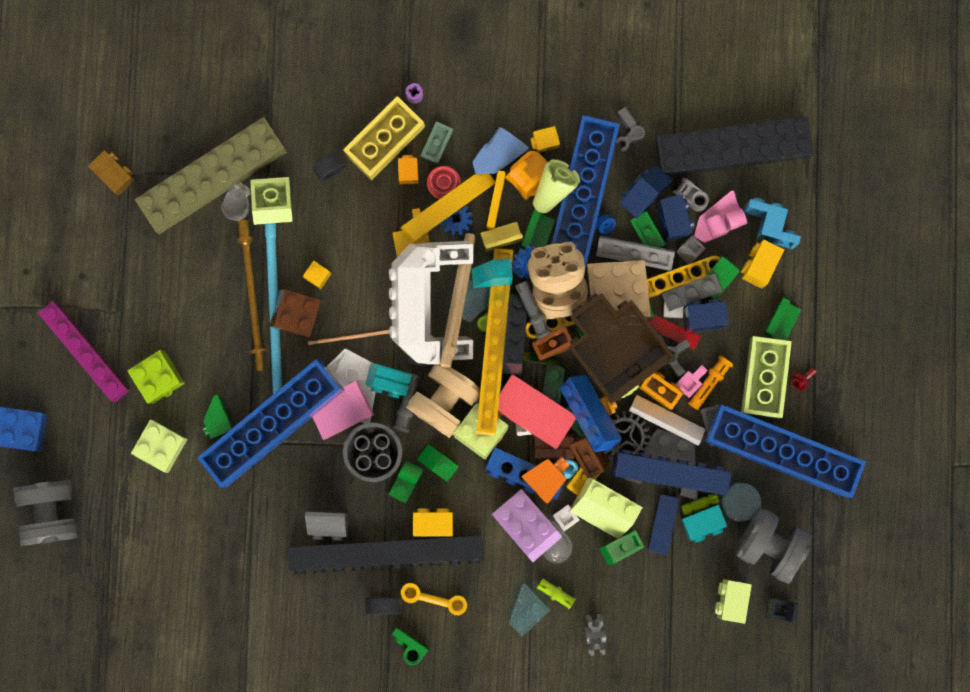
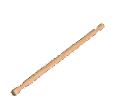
[308,330,389,345]

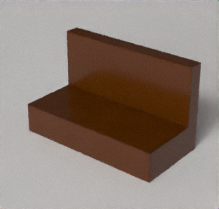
[569,436,609,478]

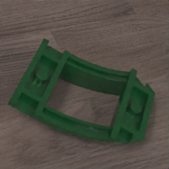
[500,351,567,406]

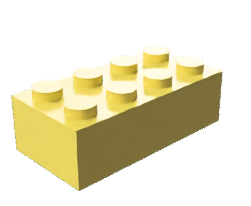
[343,96,425,180]

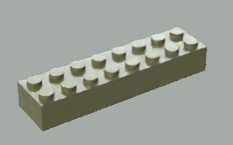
[135,117,287,234]

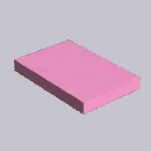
[313,380,374,440]

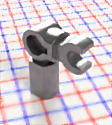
[616,106,645,152]

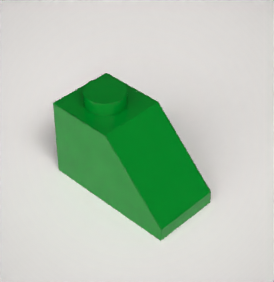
[203,395,233,440]
[417,444,459,482]

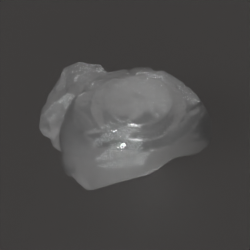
[221,183,250,221]

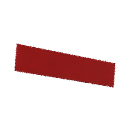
[647,314,701,350]

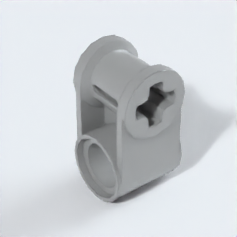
[672,178,709,212]

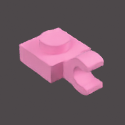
[676,365,708,398]

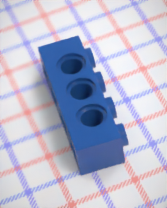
[486,448,564,502]

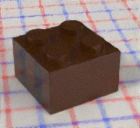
[269,289,321,337]

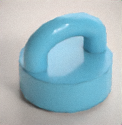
[562,459,578,479]

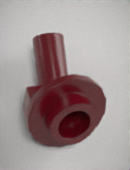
[791,367,817,391]

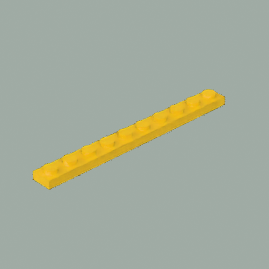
[476,248,513,436]

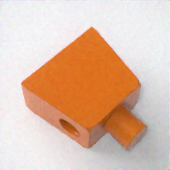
[522,457,569,504]

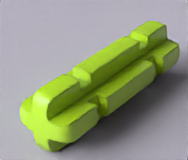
[681,493,719,515]

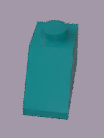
[471,259,513,288]

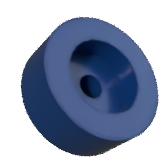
[596,214,616,234]

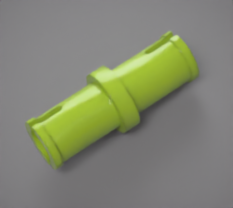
[537,578,576,609]

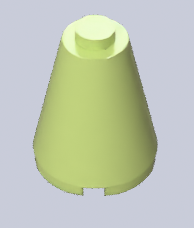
[533,159,580,213]

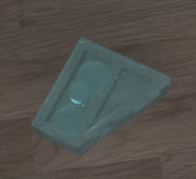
[462,280,490,322]
[509,583,550,637]

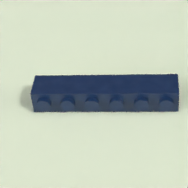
[611,449,731,496]

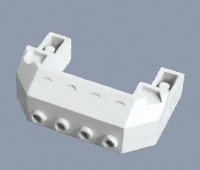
[389,241,473,364]

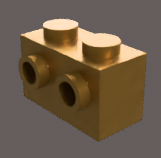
[88,150,135,196]

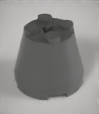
[343,423,402,482]

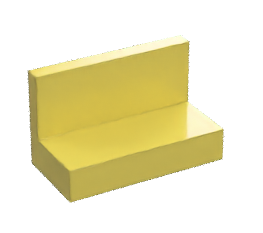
[481,222,523,252]

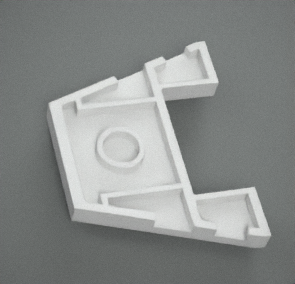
[327,349,375,424]

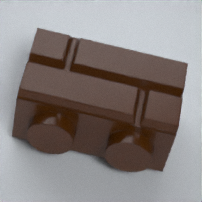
[534,432,574,460]

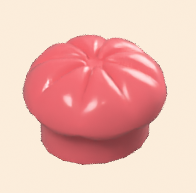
[427,166,461,199]

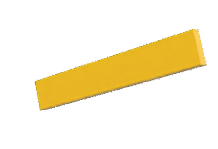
[401,174,496,243]

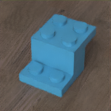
[744,198,801,249]

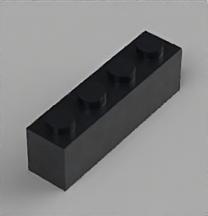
[502,294,527,375]

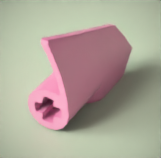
[694,191,747,243]

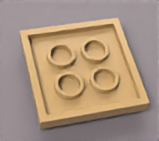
[587,260,651,318]

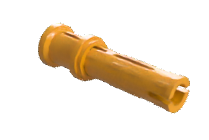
[688,355,733,410]

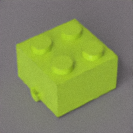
[128,350,185,404]

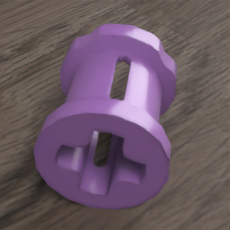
[406,83,423,104]

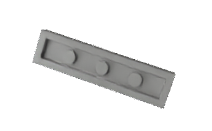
[596,236,675,271]

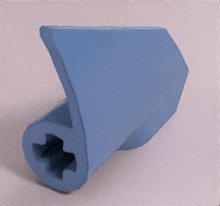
[472,127,529,174]

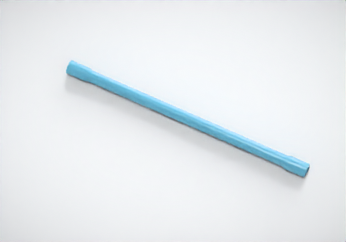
[265,223,282,394]

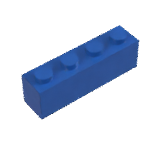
[560,375,621,452]

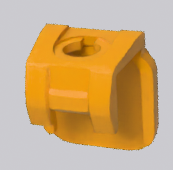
[505,151,547,200]

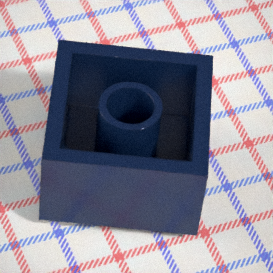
[620,165,673,219]
[656,194,694,242]
[683,299,729,333]

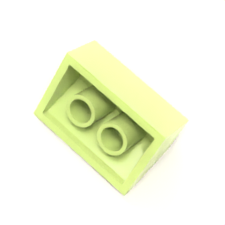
[569,478,643,539]

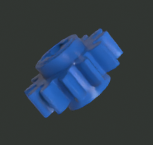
[440,206,473,237]
[511,245,536,279]

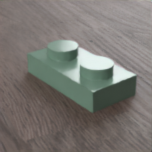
[420,122,454,164]

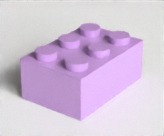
[492,489,562,562]

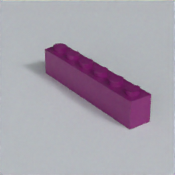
[38,301,130,403]

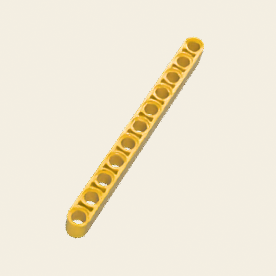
[525,256,720,339]

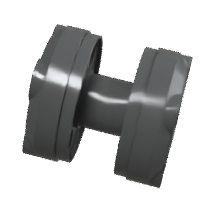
[13,480,78,546]
[736,507,812,584]

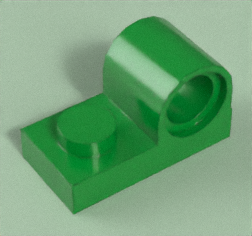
[389,461,424,504]
[599,530,644,566]
[392,627,429,665]

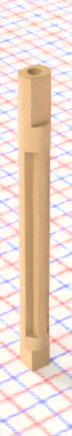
[441,233,475,368]

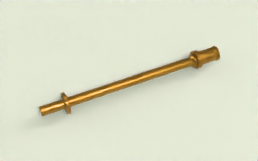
[237,220,267,371]

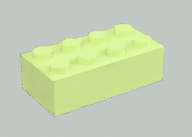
[741,336,792,419]

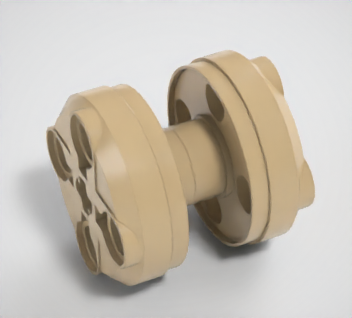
[528,242,589,319]
[406,360,481,438]

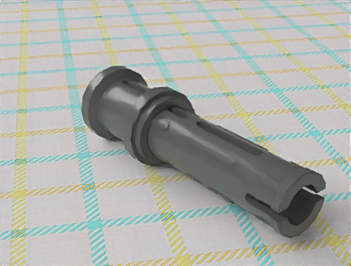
[515,281,553,340]
[392,374,420,433]

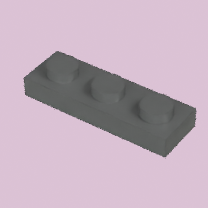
[662,272,723,312]

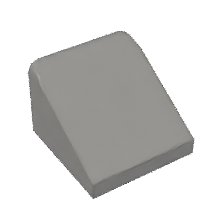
[677,235,706,264]

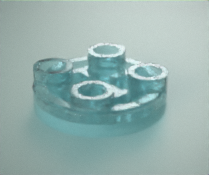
[722,483,761,522]

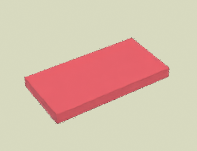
[498,374,576,450]

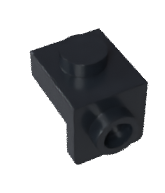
[765,598,798,622]

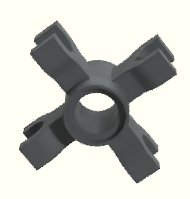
[658,334,690,377]
[585,614,606,656]

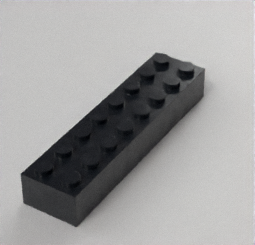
[655,116,814,176]

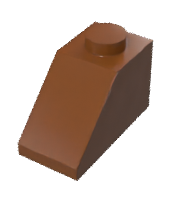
[532,326,576,361]

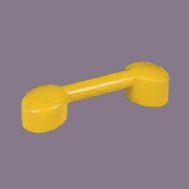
[401,583,467,615]

